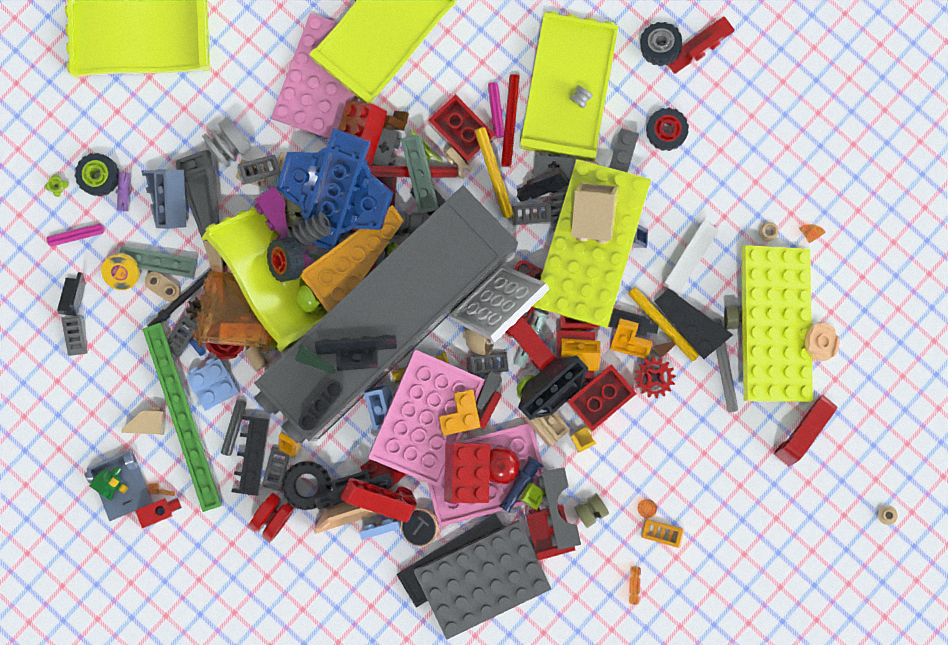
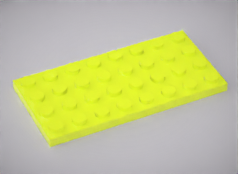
[532,159,651,328]
[741,245,813,402]

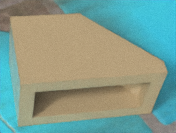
[121,407,165,435]

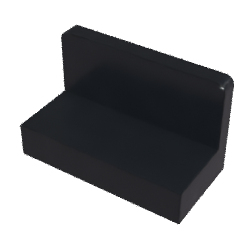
[57,272,86,316]

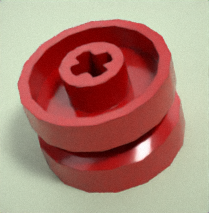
[247,493,295,543]

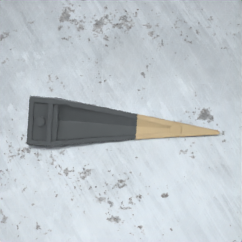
[175,150,226,305]

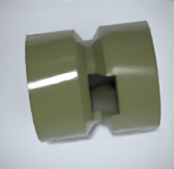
[285,200,304,230]
[724,305,742,330]
[573,493,610,528]

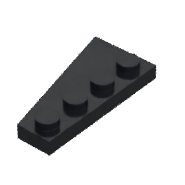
[654,289,734,359]

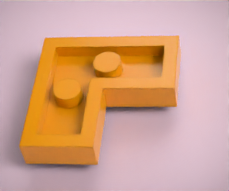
[610,319,653,359]
[438,389,481,436]

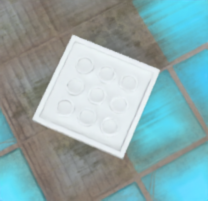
[449,265,549,342]

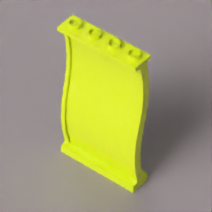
[65,0,210,78]
[309,0,457,103]
[520,11,619,162]
[202,206,327,353]

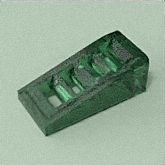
[295,345,336,374]

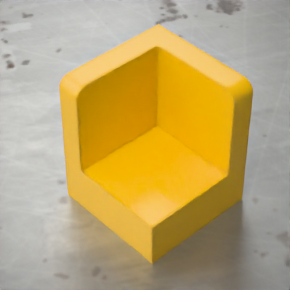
[569,427,597,453]

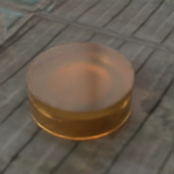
[637,499,657,518]

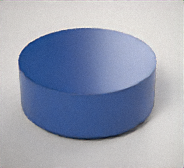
[189,338,206,357]

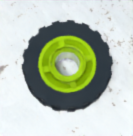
[74,153,120,197]

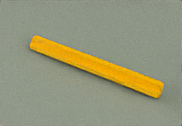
[475,127,513,218]
[628,287,700,361]

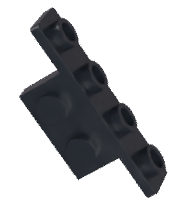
[315,334,397,371]
[314,470,393,510]

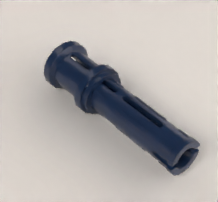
[499,456,544,513]

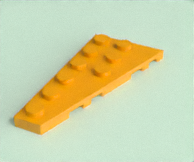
[300,205,404,313]

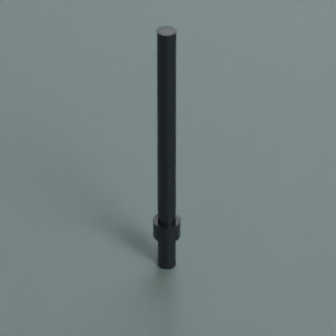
[147,260,227,327]

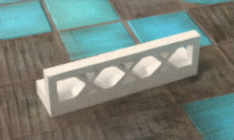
[662,218,719,295]

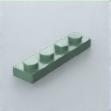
[401,134,439,214]
[120,246,197,279]

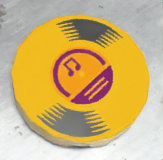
[101,253,140,290]

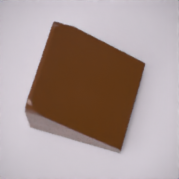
[651,342,675,358]

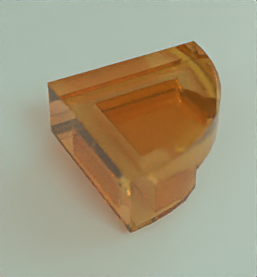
[799,224,826,244]

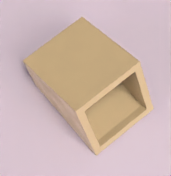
[571,183,619,243]

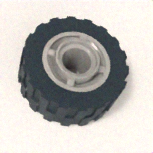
[640,22,682,66]

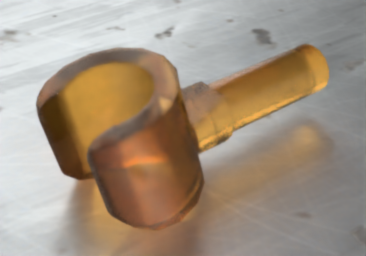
[148,483,175,496]

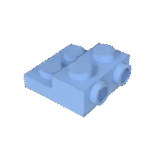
[186,357,240,411]

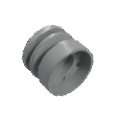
[202,116,252,168]

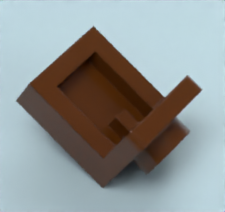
[383,111,409,131]

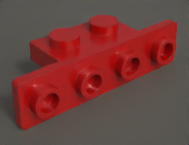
[667,16,735,74]

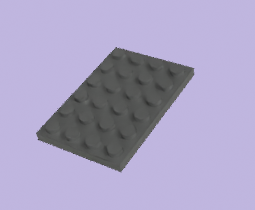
[414,520,552,640]

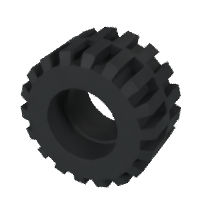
[281,461,332,510]

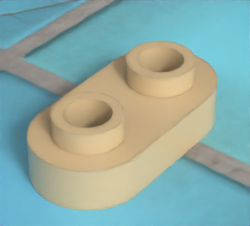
[145,272,181,302]

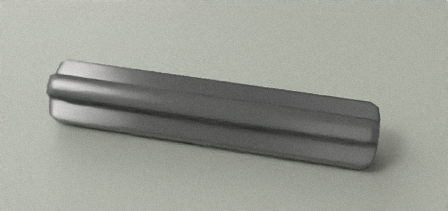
[221,400,247,456]

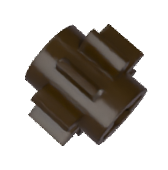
[186,297,210,322]

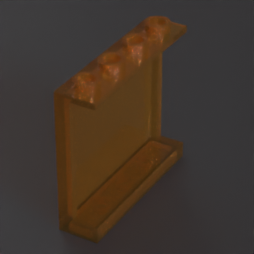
[193,271,271,354]

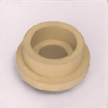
[759,222,779,241]
[878,505,898,525]

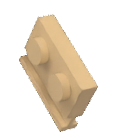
[525,412,571,448]

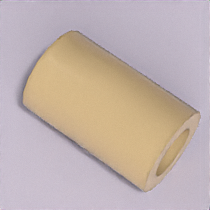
[244,345,268,372]

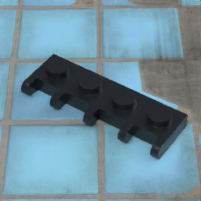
[231,415,270,496]

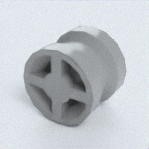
[569,85,593,109]

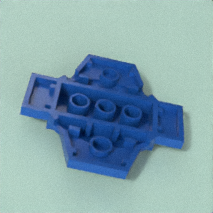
[276,128,394,251]

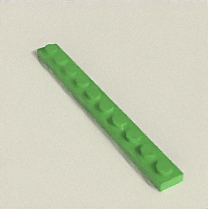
[142,323,222,512]

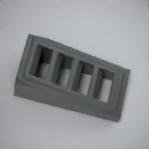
[237,155,281,185]
[512,203,551,225]
[61,315,88,356]
[168,315,201,358]
[466,352,509,376]
[476,371,502,413]
[262,447,290,491]

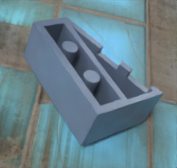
[141,169,187,229]

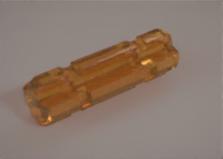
[629,566,641,605]

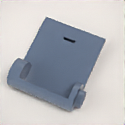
[85,449,153,522]

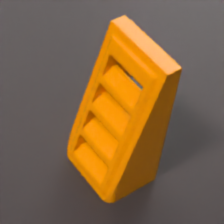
[278,432,302,458]
[641,519,685,548]

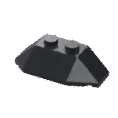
[518,355,589,420]

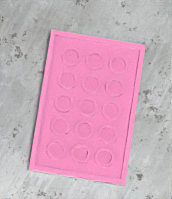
[271,13,359,140]
[367,349,485,487]
[428,423,545,527]

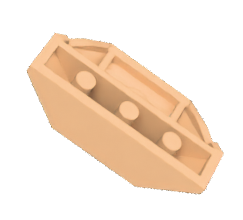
[314,502,378,534]

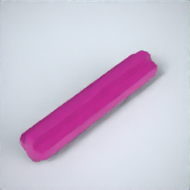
[488,82,504,138]
[47,223,104,247]

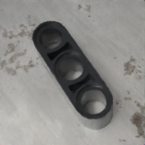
[298,380,343,431]

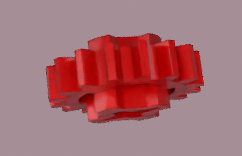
[633,357,676,399]

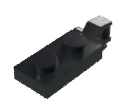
[517,168,569,202]
[608,308,659,336]

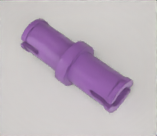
[116,172,131,212]

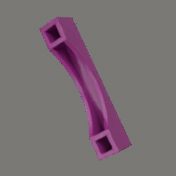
[254,186,315,270]

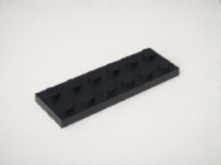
[396,513,504,608]

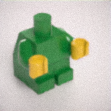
[89,466,128,501]

